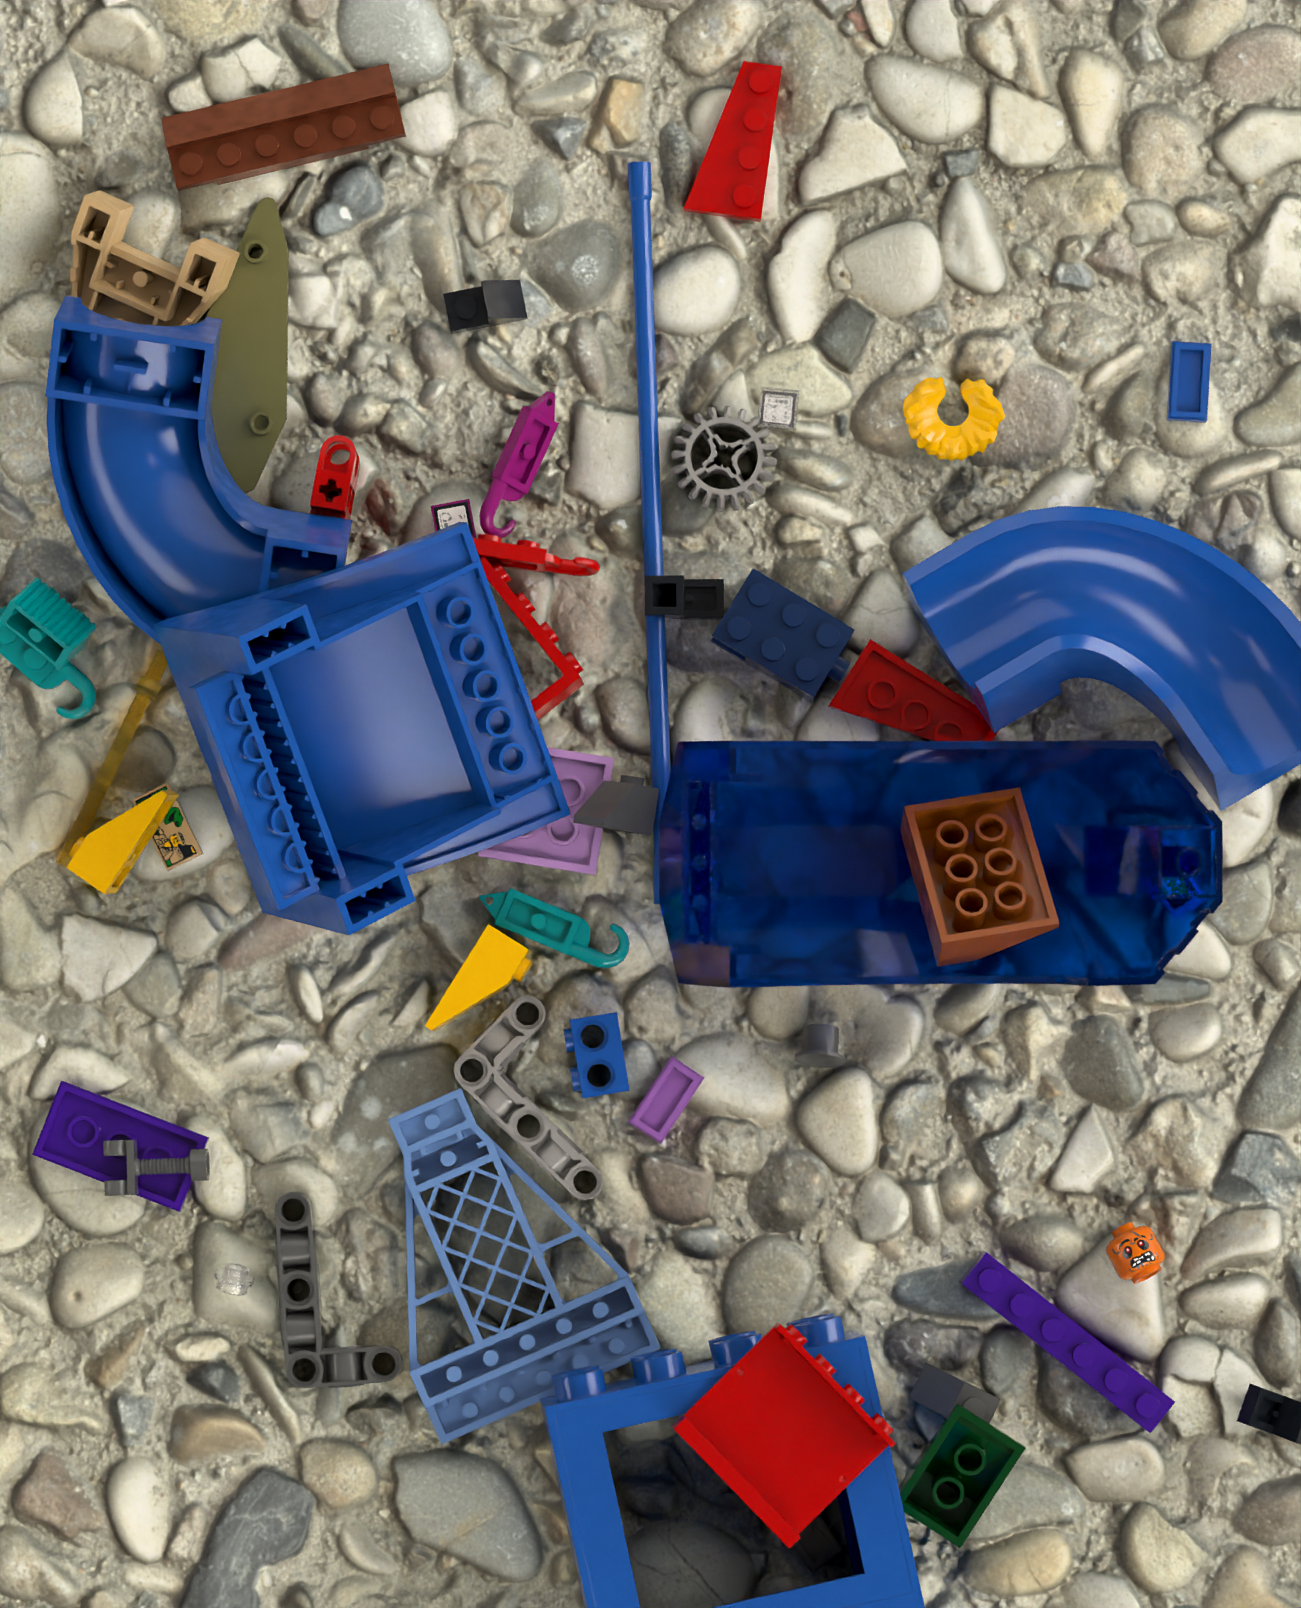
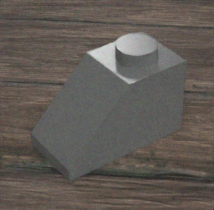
[573,775,659,836]
[909,1362,1000,1423]

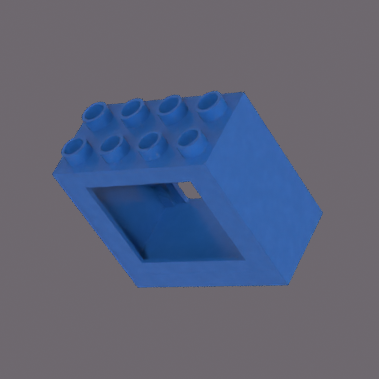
[540,1313,925,1608]

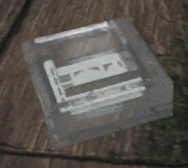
[757,387,799,431]

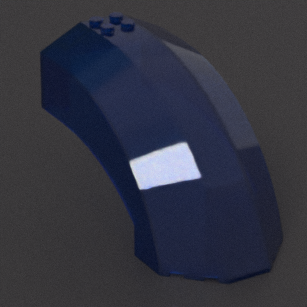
[659,740,1223,988]

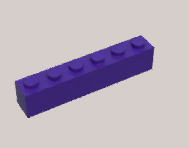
[959,1251,1175,1433]

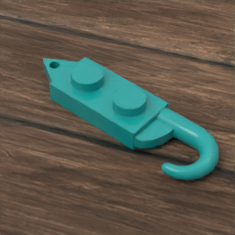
[0,606,96,719]
[479,888,630,969]

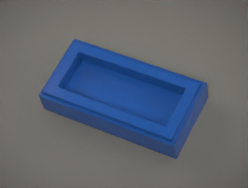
[1166,341,1212,423]

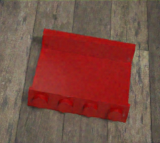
[671,1323,896,1549]

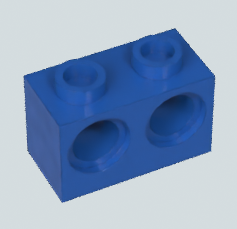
[564,1012,630,1098]

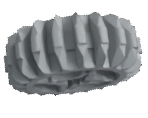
[671,406,777,512]

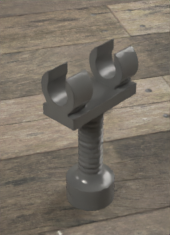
[103,1140,210,1196]

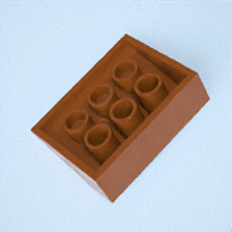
[900,787,1059,967]

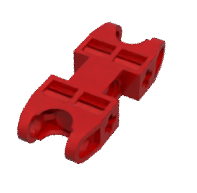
[310,435,360,520]

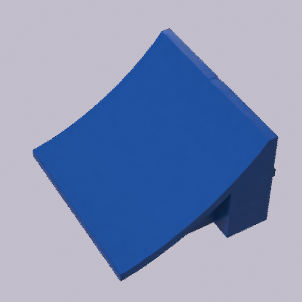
[154,522,571,935]

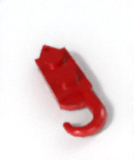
[473,534,600,576]

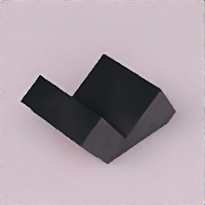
[645,575,724,620]
[1237,1384,1301,1445]

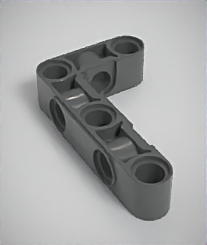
[275,1192,403,1388]

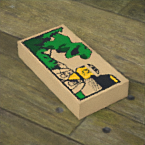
[132,783,204,871]

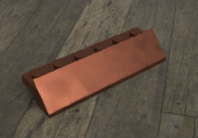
[161,64,406,191]

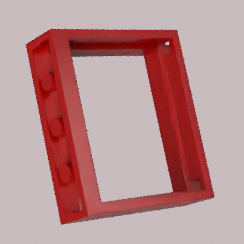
[480,557,584,720]

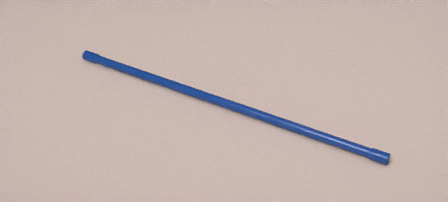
[627,161,677,904]

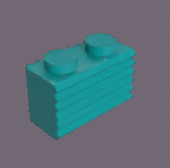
[0,578,97,670]

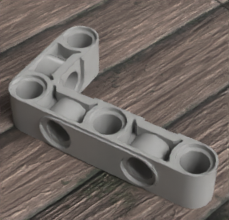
[454,996,603,1200]

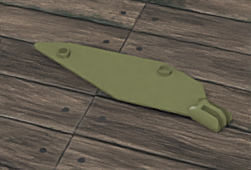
[205,197,289,494]

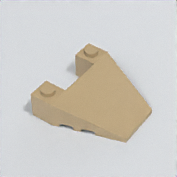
[70,190,240,326]

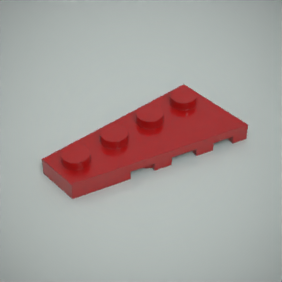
[684,61,782,222]
[828,639,999,757]

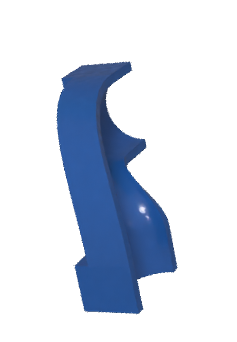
[45,295,352,645]
[902,506,1301,811]

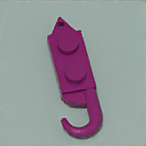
[479,391,559,538]

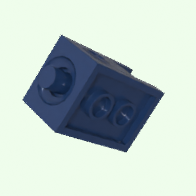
[711,568,855,703]

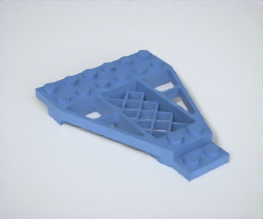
[388,1088,661,1444]

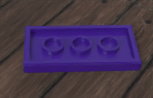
[32,1081,209,1212]

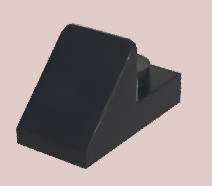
[443,280,528,334]

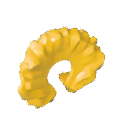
[902,377,1005,461]

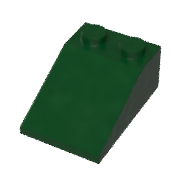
[898,1403,1026,1548]

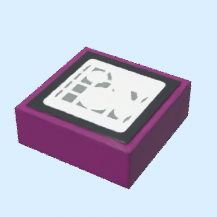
[431,499,477,539]

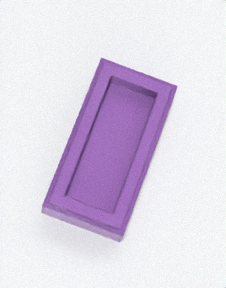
[628,1056,704,1144]

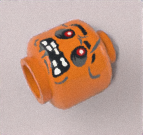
[1106,1222,1165,1284]

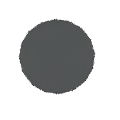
[794,1024,846,1068]

